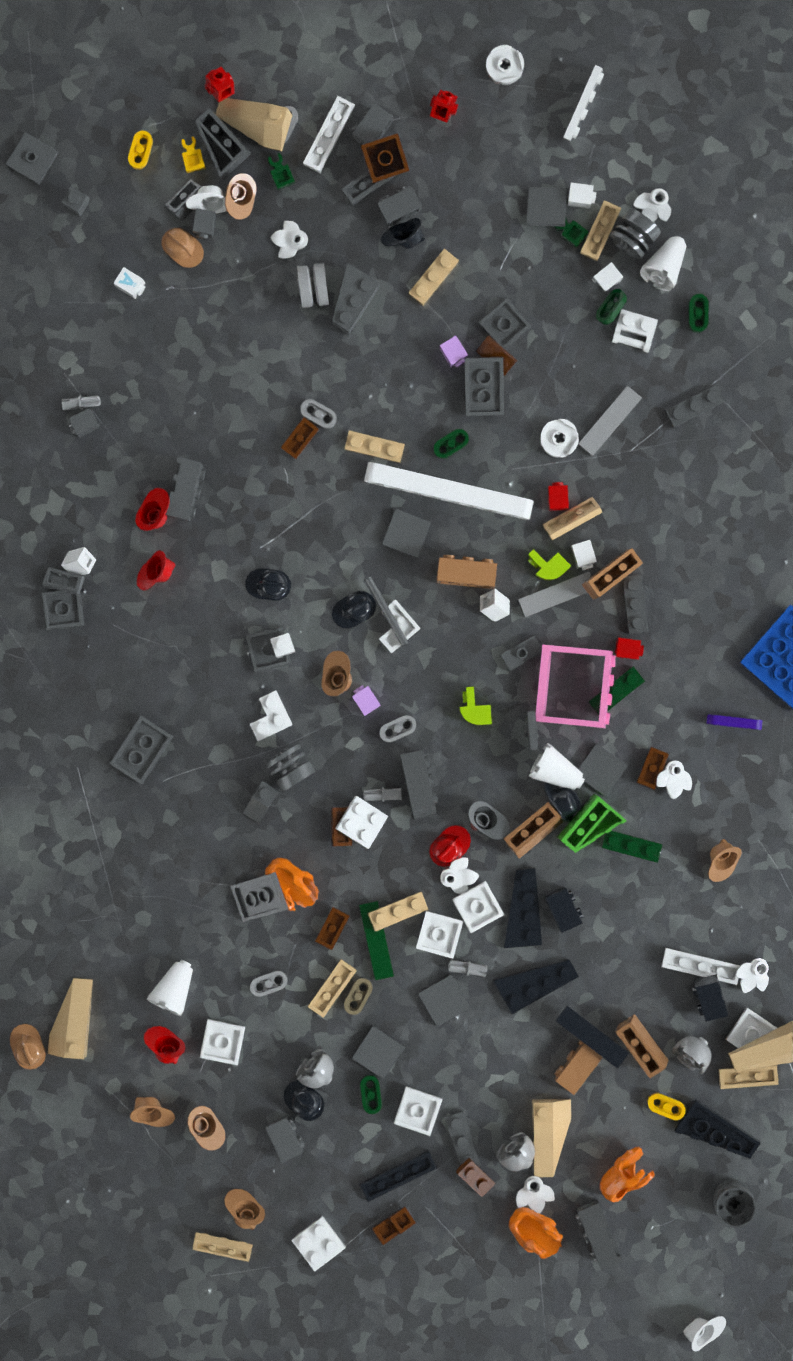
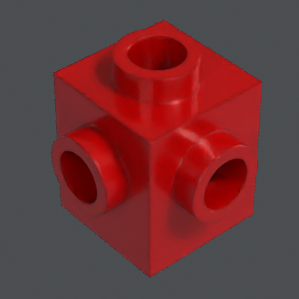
[205,67,234,102]
[430,90,459,123]

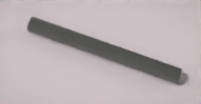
[365,576,409,647]

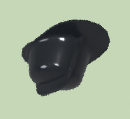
[381,218,425,249]
[245,568,291,601]
[332,591,376,629]
[544,783,582,822]
[284,1080,325,1121]

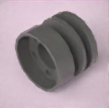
[609,209,661,260]
[265,744,316,793]
[712,1179,757,1228]

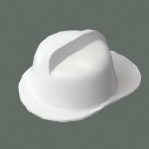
[186,185,226,214]
[683,1316,726,1351]

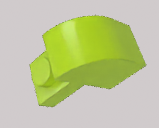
[527,549,571,581]
[459,687,492,725]

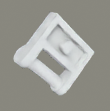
[612,309,658,353]

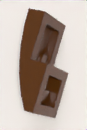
[371,1207,416,1245]

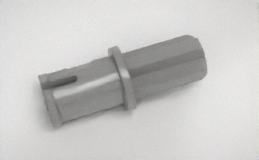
[62,395,101,411]
[363,787,402,802]
[448,960,487,977]

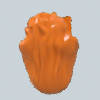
[265,858,319,911]
[600,1147,655,1203]
[509,1207,563,1259]

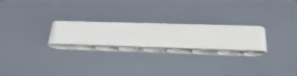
[364,462,534,520]

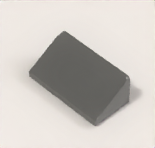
[165,178,201,221]

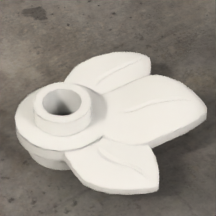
[634,188,671,222]
[271,221,308,259]
[657,760,692,799]
[440,857,479,894]
[735,958,769,993]
[516,1176,554,1214]

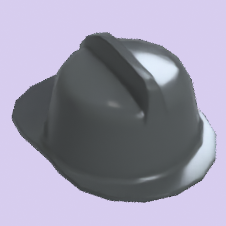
[468,801,510,840]

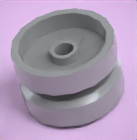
[297,263,329,308]

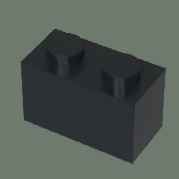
[544,887,584,933]
[692,974,728,1022]

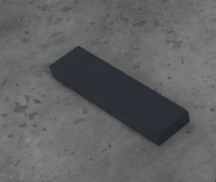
[555,1005,629,1069]
[359,1150,437,1202]

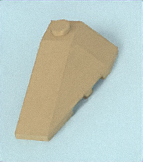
[216,98,292,152]
[48,978,93,1059]
[728,1021,793,1071]
[532,1099,571,1177]

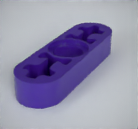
[706,714,763,730]

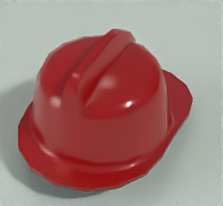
[135,488,170,531]
[137,550,176,590]
[429,825,471,867]
[144,1026,186,1065]

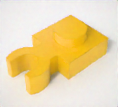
[182,136,205,173]

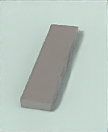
[578,386,642,457]
[518,572,591,617]

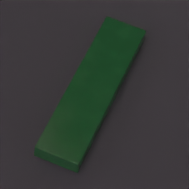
[359,901,394,981]

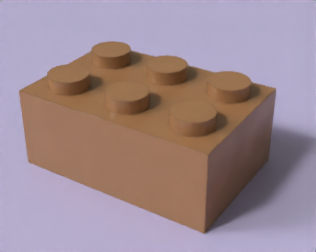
[436,555,497,589]

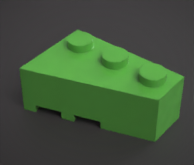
[557,794,627,853]

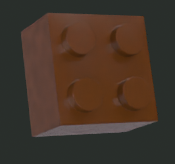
[360,133,410,183]

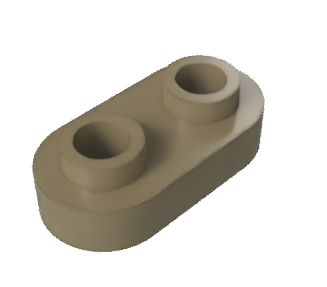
[344,978,373,1015]

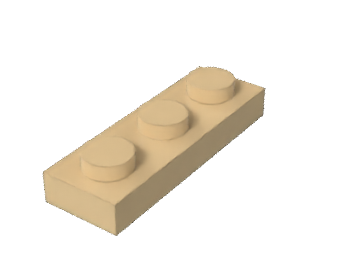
[580,200,621,261]
[408,249,459,306]
[345,431,405,463]
[543,497,602,540]
[368,892,428,931]
[308,959,357,1018]
[718,1065,779,1089]
[193,1233,253,1262]

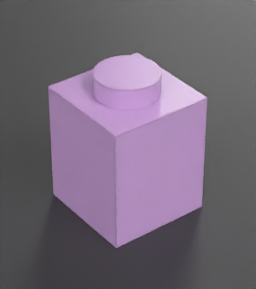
[439,336,468,368]
[352,685,381,716]

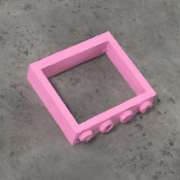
[535,645,616,728]

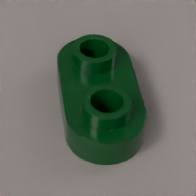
[596,289,627,325]
[689,294,709,333]
[434,429,469,459]
[360,1075,382,1114]

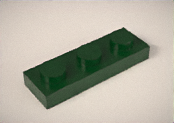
[588,666,645,715]
[602,831,663,863]

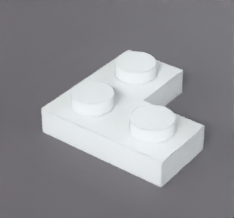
[379,600,421,654]
[250,691,293,741]

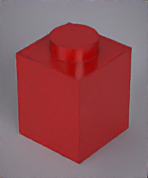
[547,482,569,511]
[615,638,644,660]

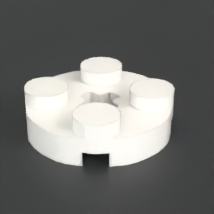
[486,45,524,85]
[540,419,579,458]

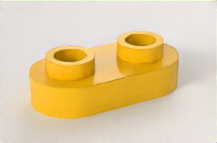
[128,131,153,170]
[647,1093,685,1120]

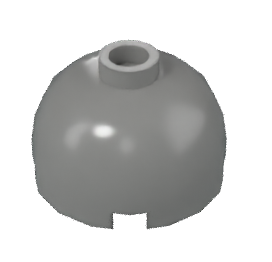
[672,1036,712,1074]
[296,1049,334,1088]
[496,1132,535,1171]

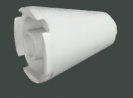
[640,236,686,291]
[529,743,585,790]
[147,960,193,1016]

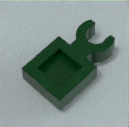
[268,153,295,190]
[554,218,588,248]

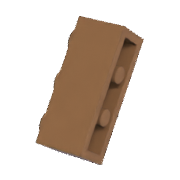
[582,548,643,600]
[504,802,563,859]
[616,1014,669,1078]
[554,1040,603,1095]

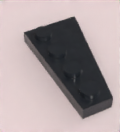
[504,868,542,948]
[493,959,579,1014]
[674,1099,761,1159]

